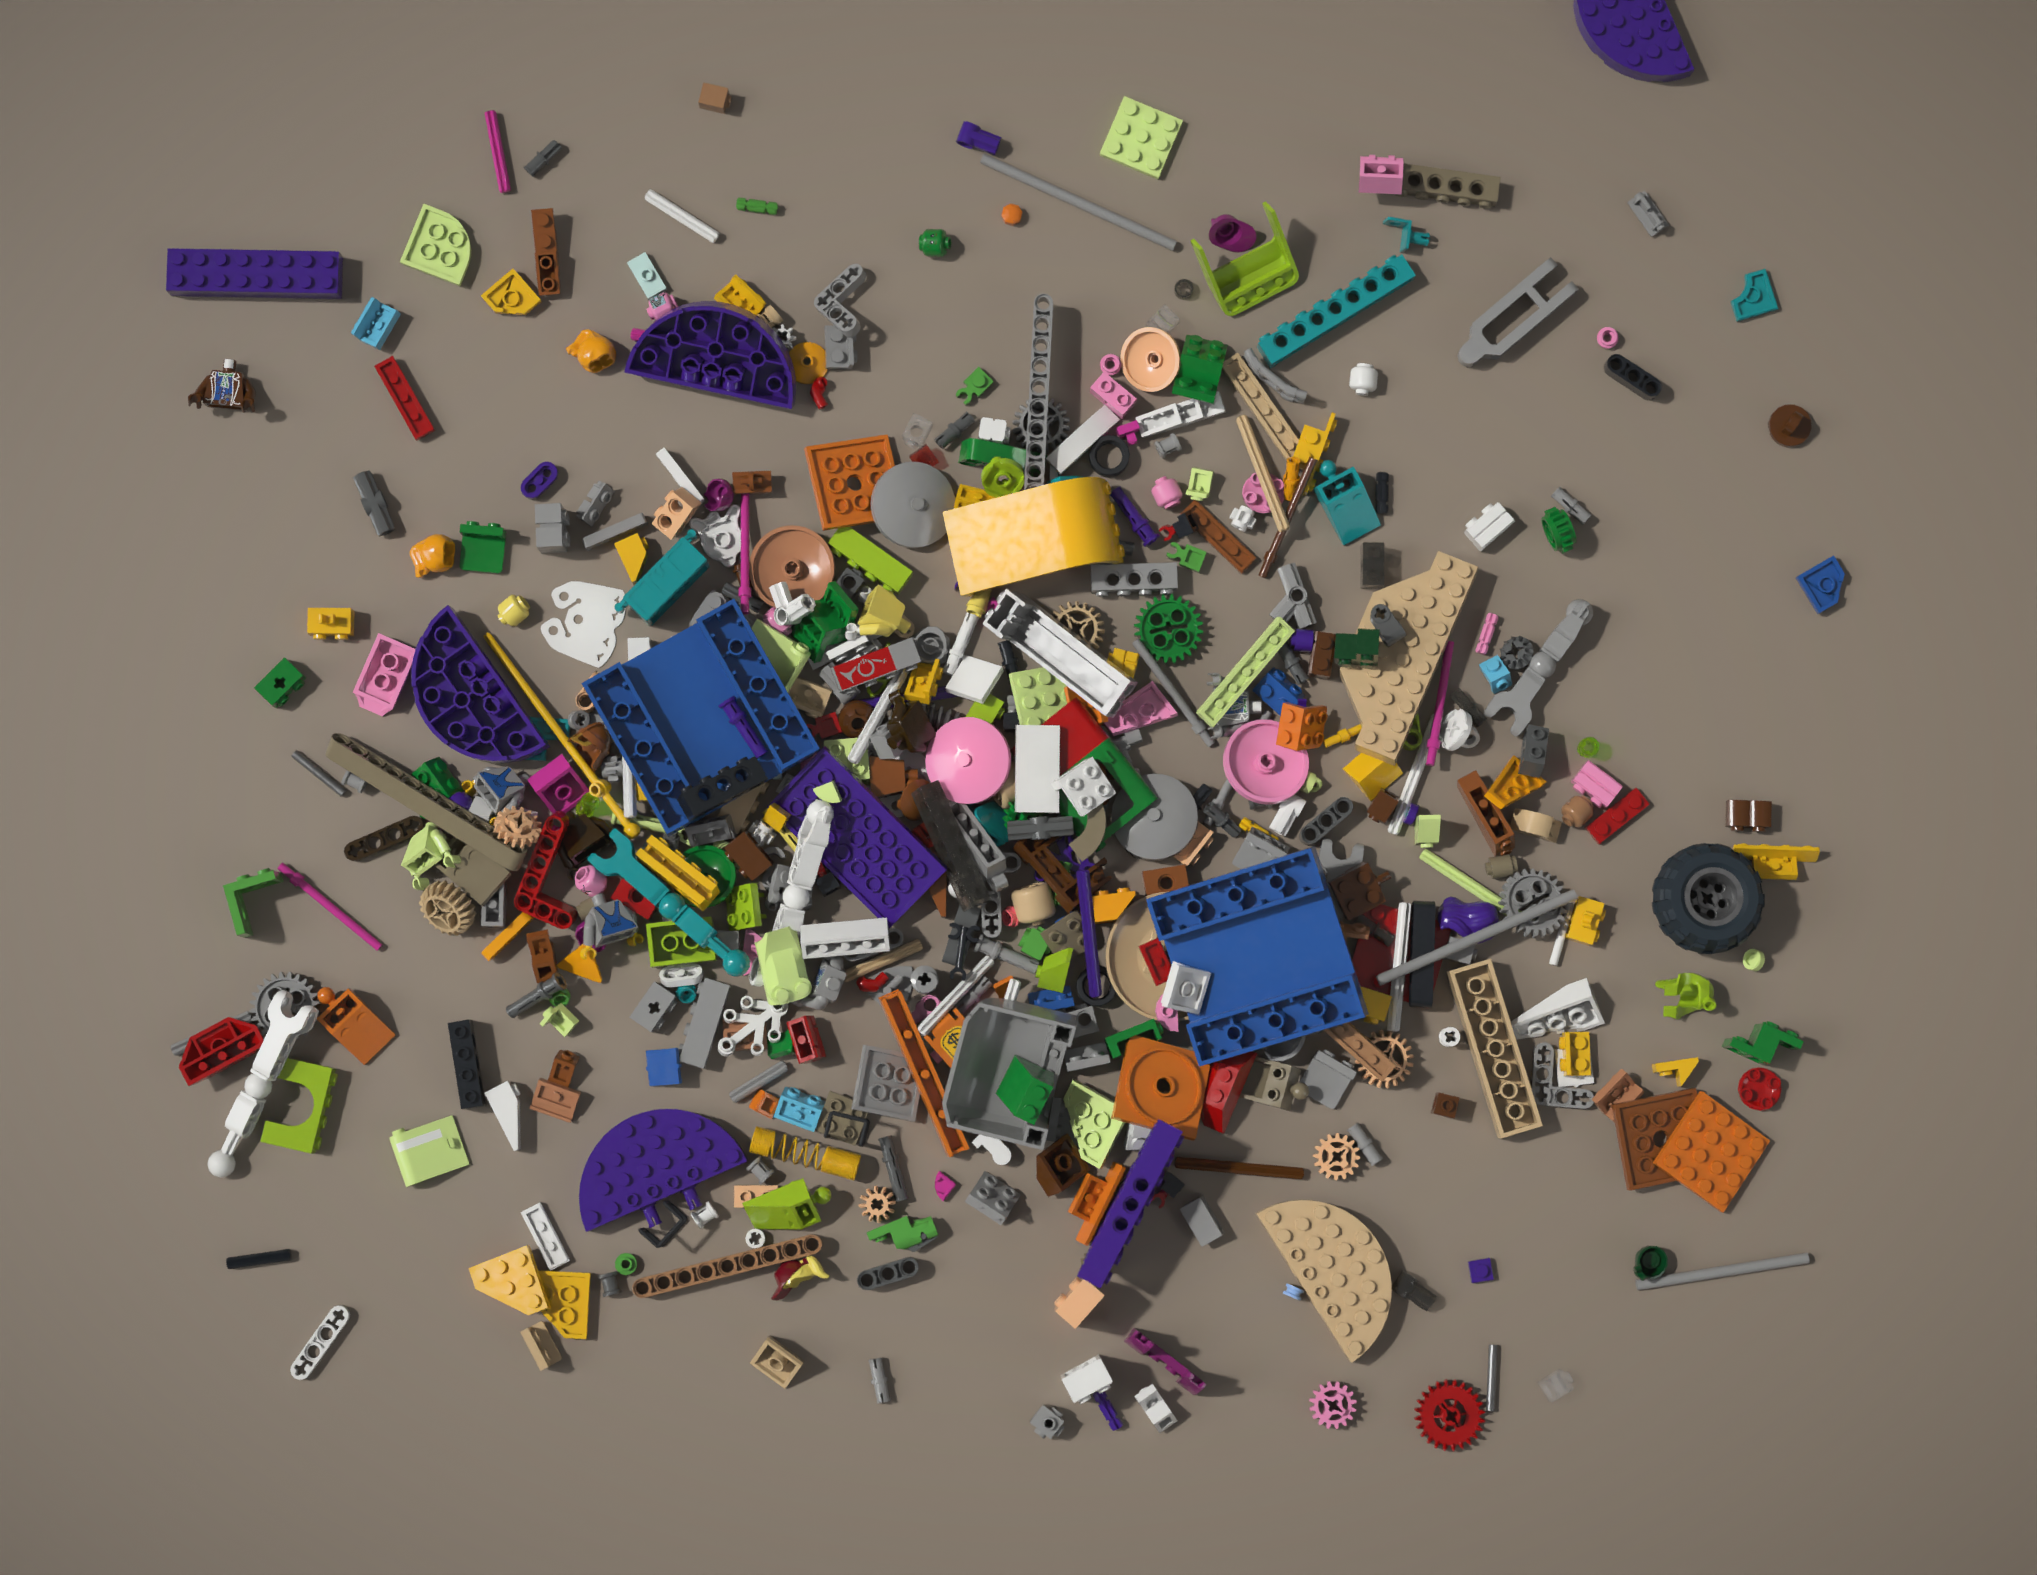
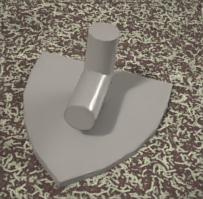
[867,966,913,1007]

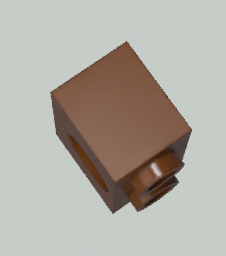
[1142,865,1189,896]

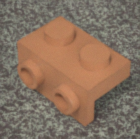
[1591,1068,1644,1122]

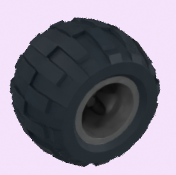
[1651,843,1765,954]

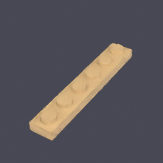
[1222,353,1299,461]

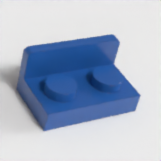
[1028,986,1074,1010]

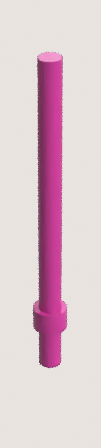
[738,494,751,615]
[1426,641,1454,766]
[278,863,383,951]

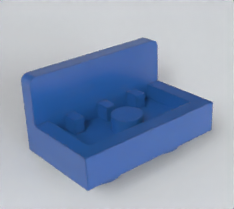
[1252,667,1305,716]

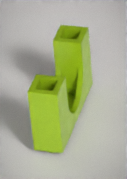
[260,1058,338,1154]

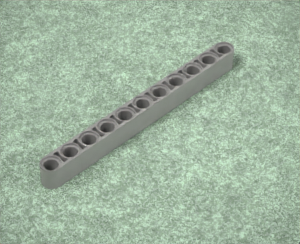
[1024,293,1053,490]

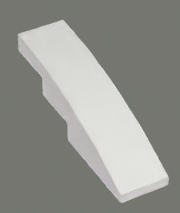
[1135,391,1226,438]
[1046,405,1120,475]

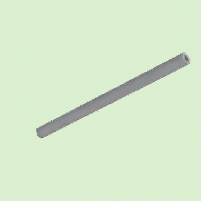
[1635,1253,1810,1290]

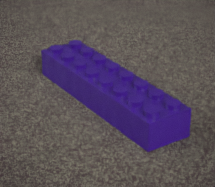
[166,248,343,299]

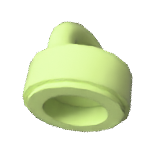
[1300,771,1322,794]
[1743,949,1765,971]

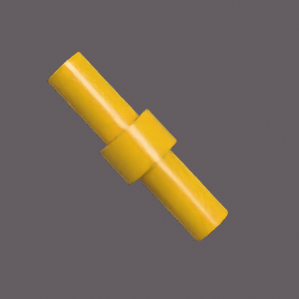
[1323,724,1362,748]

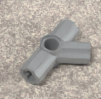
[1269,562,1317,629]

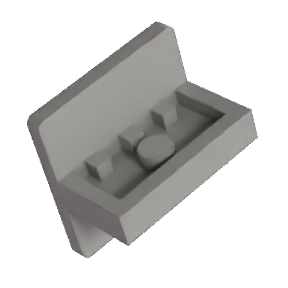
[965,1171,1020,1225]

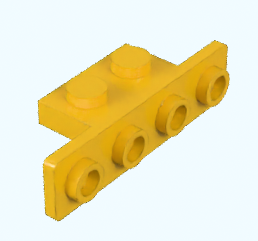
[1293,412,1338,496]
[1732,843,1820,880]

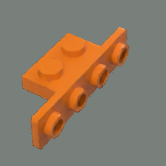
[1068,1162,1126,1246]

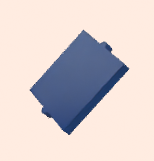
[646,1048,682,1086]

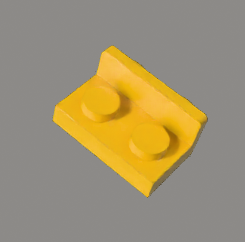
[1559,1032,1591,1076]

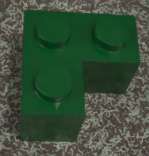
[1334,629,1380,669]

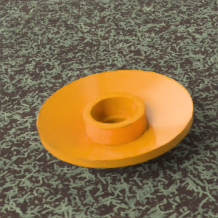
[789,342,828,384]

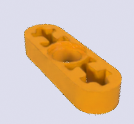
[481,912,534,961]

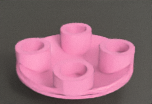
[1242,472,1284,513]

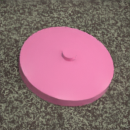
[926,717,1011,804]
[1223,719,1309,804]

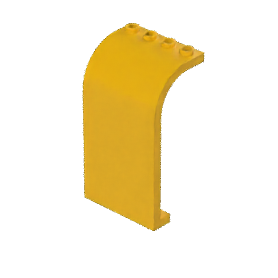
[943,477,1125,597]

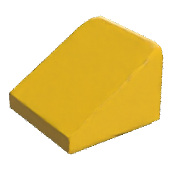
[762,802,791,832]

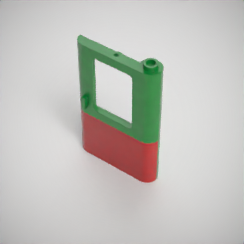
[1010,697,1158,853]

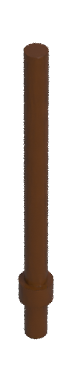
[1258,457,1317,579]

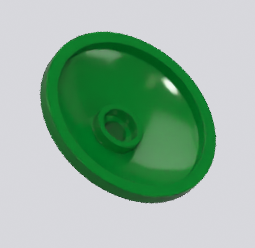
[674,845,736,908]

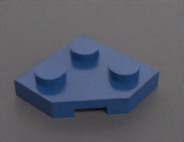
[1796,555,1845,614]

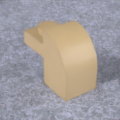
[1510,808,1562,843]

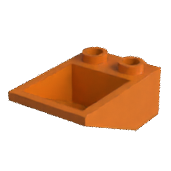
[317,987,396,1065]

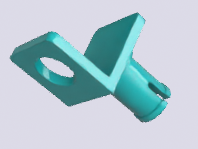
[1383,217,1430,253]

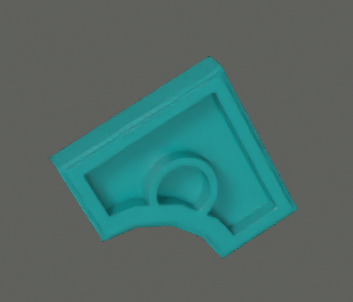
[1730,268,1779,322]

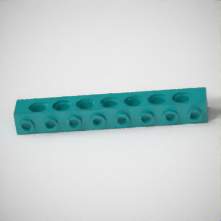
[1257,254,1416,368]

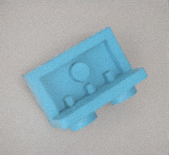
[351,297,401,350]

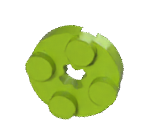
[981,457,1024,498]

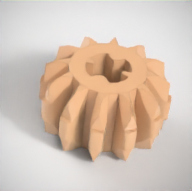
[859,1186,896,1223]

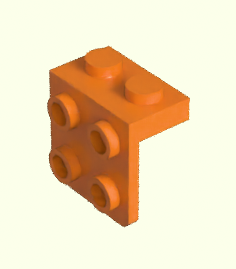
[1276,702,1327,751]

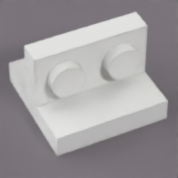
[1161,961,1211,1014]

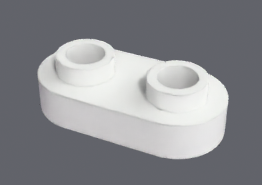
[659,963,704,987]

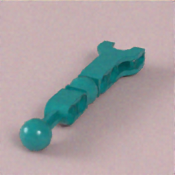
[587,828,750,977]

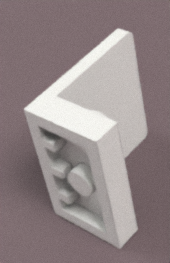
[1051,757,1116,817]

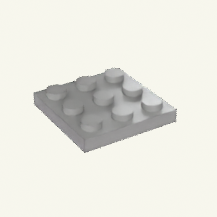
[851,1045,920,1122]

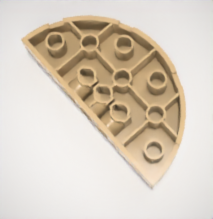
[1255,1200,1392,1363]

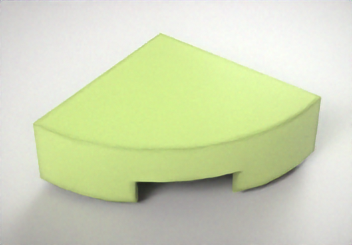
[813,780,842,803]

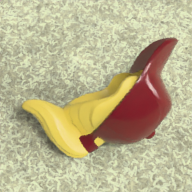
[771,1255,829,1301]

